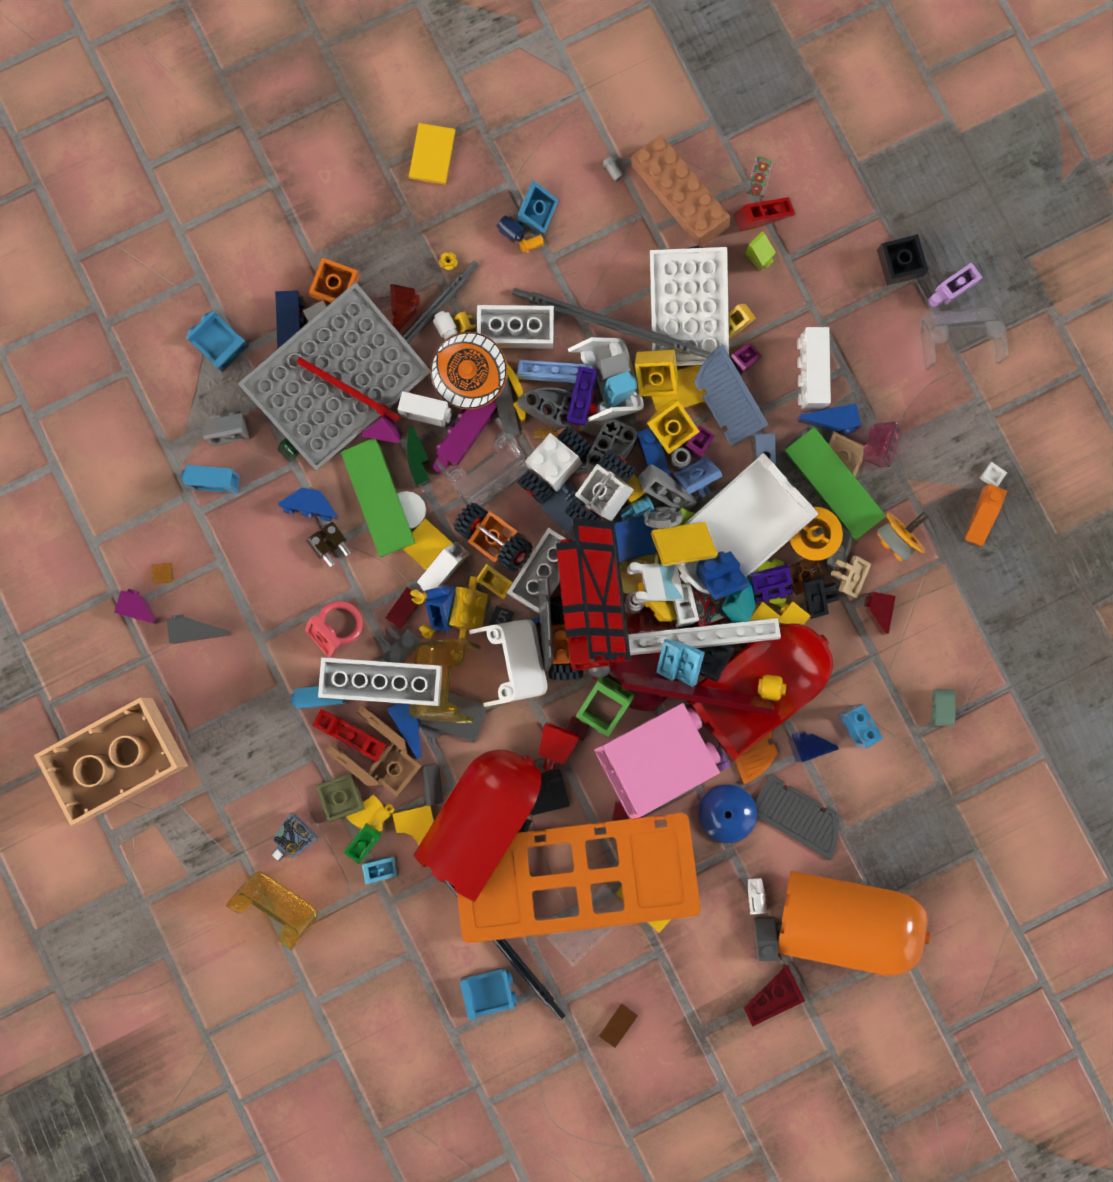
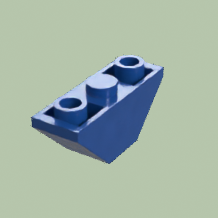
[278,488,338,522]

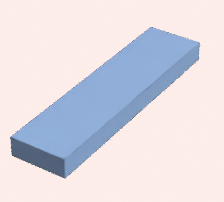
[516,360,594,383]

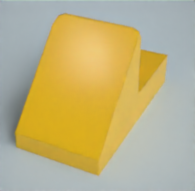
[476,564,513,599]

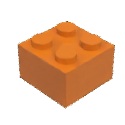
[309,258,360,305]

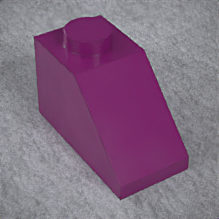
[114,588,157,624]

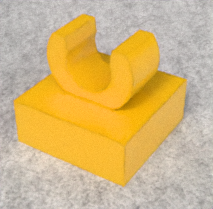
[453,311,476,333]

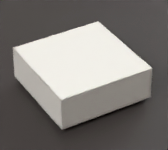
[980,462,1007,487]

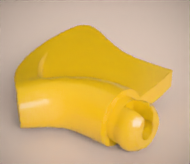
[346,794,395,832]

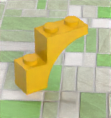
[747,601,810,625]

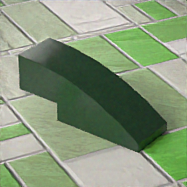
[407,425,431,488]

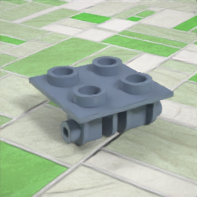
[539,481,586,532]

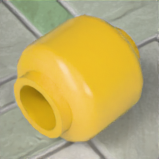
[758,675,786,701]

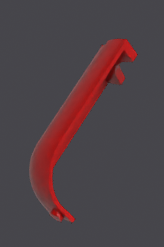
[686,623,833,761]
[413,750,541,902]

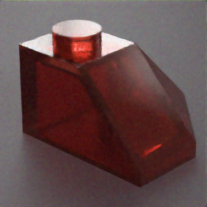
[390,284,420,331]

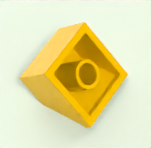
[635,349,678,397]
[647,399,700,454]

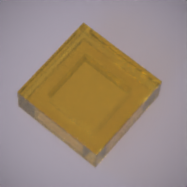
[151,563,174,584]

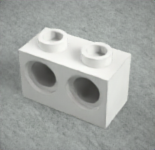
[672,583,699,628]

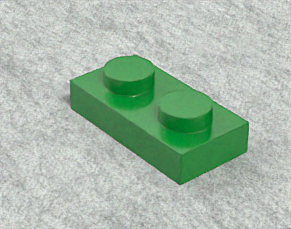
[343,823,382,864]

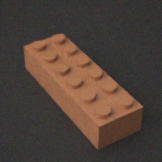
[631,134,730,248]

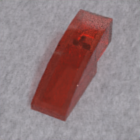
[626,612,675,634]

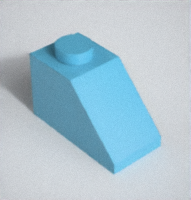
[602,371,637,408]

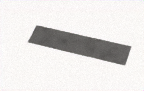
[495,375,520,438]

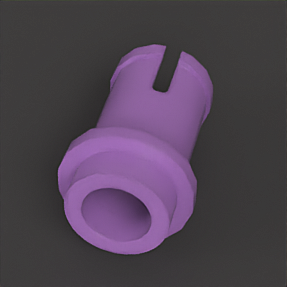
[716,746,730,772]

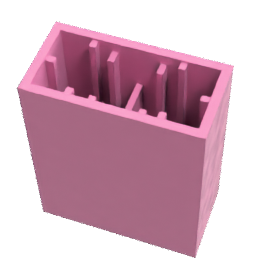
[594,703,720,819]

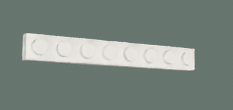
[628,618,781,655]

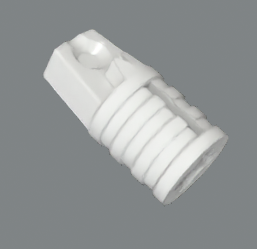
[748,878,768,914]

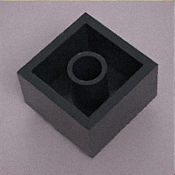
[877,234,928,286]

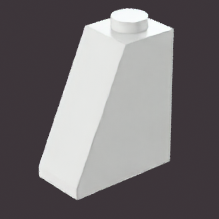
[417,541,471,592]

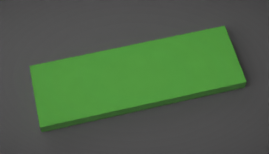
[784,427,886,540]
[341,439,416,557]

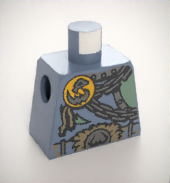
[750,433,776,464]
[271,813,320,861]

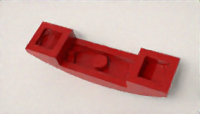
[312,709,386,762]

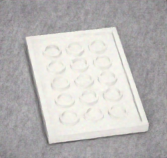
[650,247,729,366]

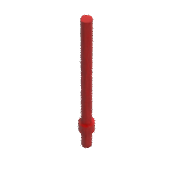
[296,357,401,422]

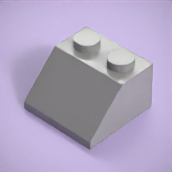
[204,412,250,446]

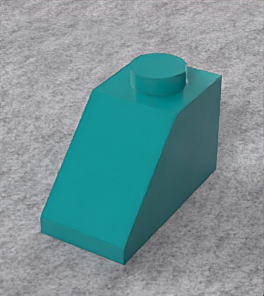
[721,578,755,623]

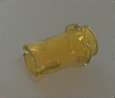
[534,427,558,440]

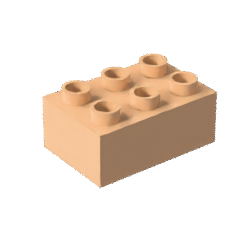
[34,697,188,826]

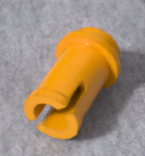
[519,234,544,253]

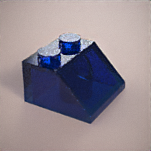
[788,731,839,763]

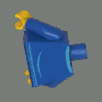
[410,585,458,639]

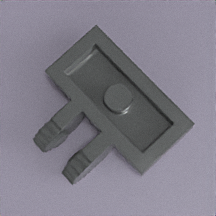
[378,627,422,663]

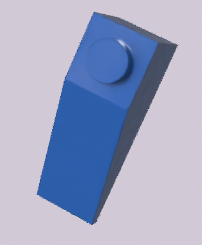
[797,403,861,434]
[637,428,671,477]
[387,703,422,759]

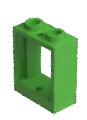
[576,676,635,737]

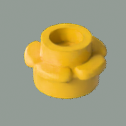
[439,252,458,271]

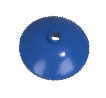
[699,785,757,843]

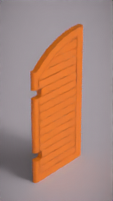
[735,732,779,784]

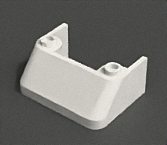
[568,337,644,421]
[469,619,547,707]

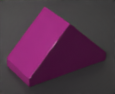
[730,343,762,376]
[361,415,403,443]
[685,425,715,460]

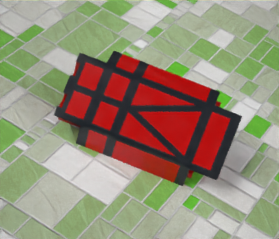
[556,518,631,671]

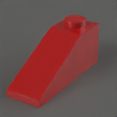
[733,197,795,231]

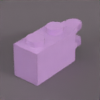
[928,262,983,308]

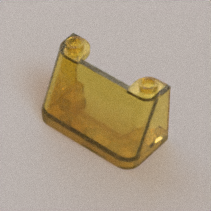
[226,871,317,950]

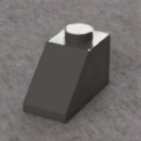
[754,918,778,961]

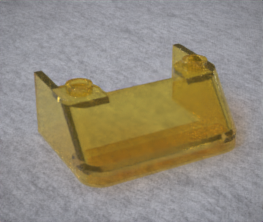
[409,638,481,723]

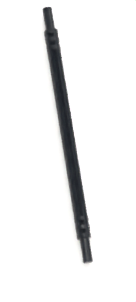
[444,880,566,1020]

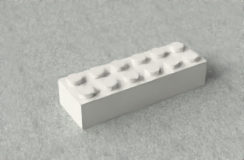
[318,657,442,706]

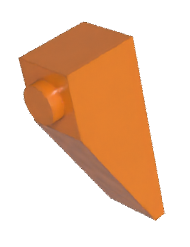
[964,484,1007,547]

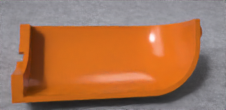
[778,871,930,976]

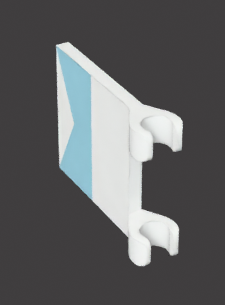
[627,562,684,604]

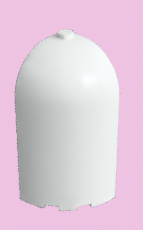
[676,453,818,594]

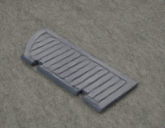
[693,344,769,446]

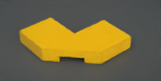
[637,581,676,622]

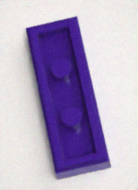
[567,366,598,426]

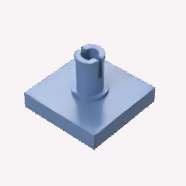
[673,456,722,497]

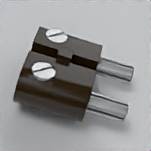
[306,522,351,567]

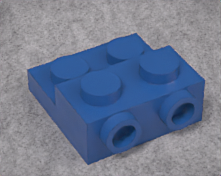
[696,551,749,600]

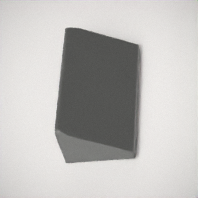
[423,765,443,805]

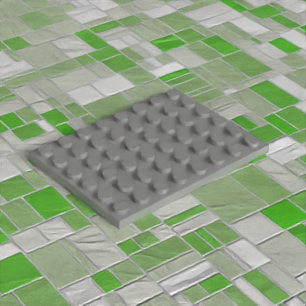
[238,282,431,471]

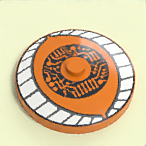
[431,332,508,410]

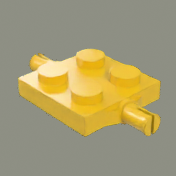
[449,576,488,642]

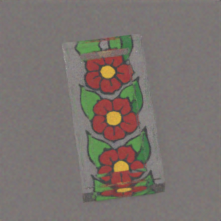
[746,156,774,198]

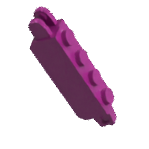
[433,400,497,474]

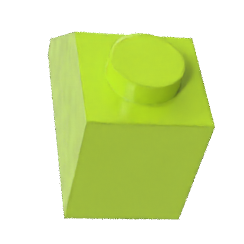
[744,231,776,271]

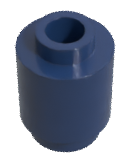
[497,215,525,243]

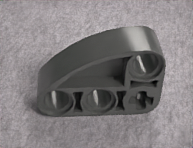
[518,387,573,430]
[586,419,637,473]

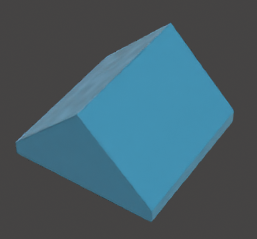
[517,181,559,234]

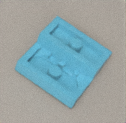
[656,639,705,687]

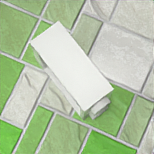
[398,391,452,428]

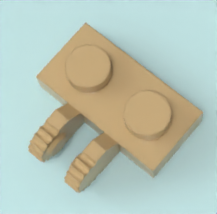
[831,556,871,599]

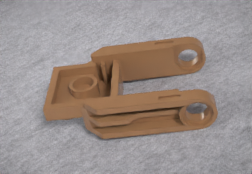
[325,704,422,797]

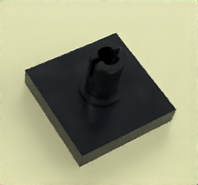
[697,645,734,682]

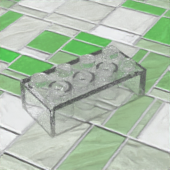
[546,882,624,967]

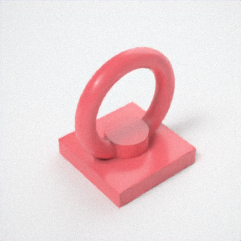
[305,601,363,658]

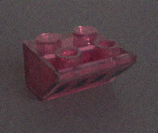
[862,422,902,468]

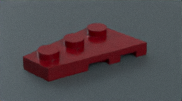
[743,965,805,1027]

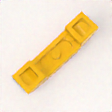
[507,364,526,424]

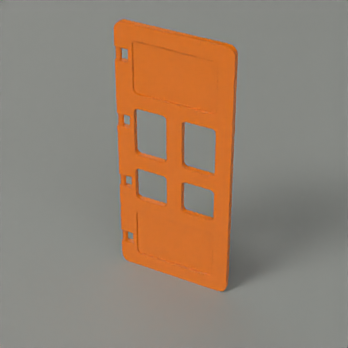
[457,813,701,943]

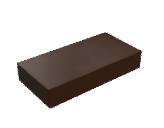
[599,1003,638,1048]

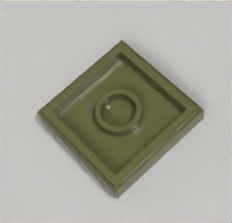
[316,773,365,823]

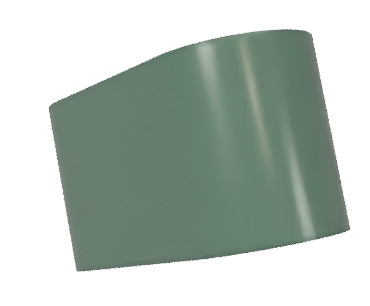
[932,689,955,726]

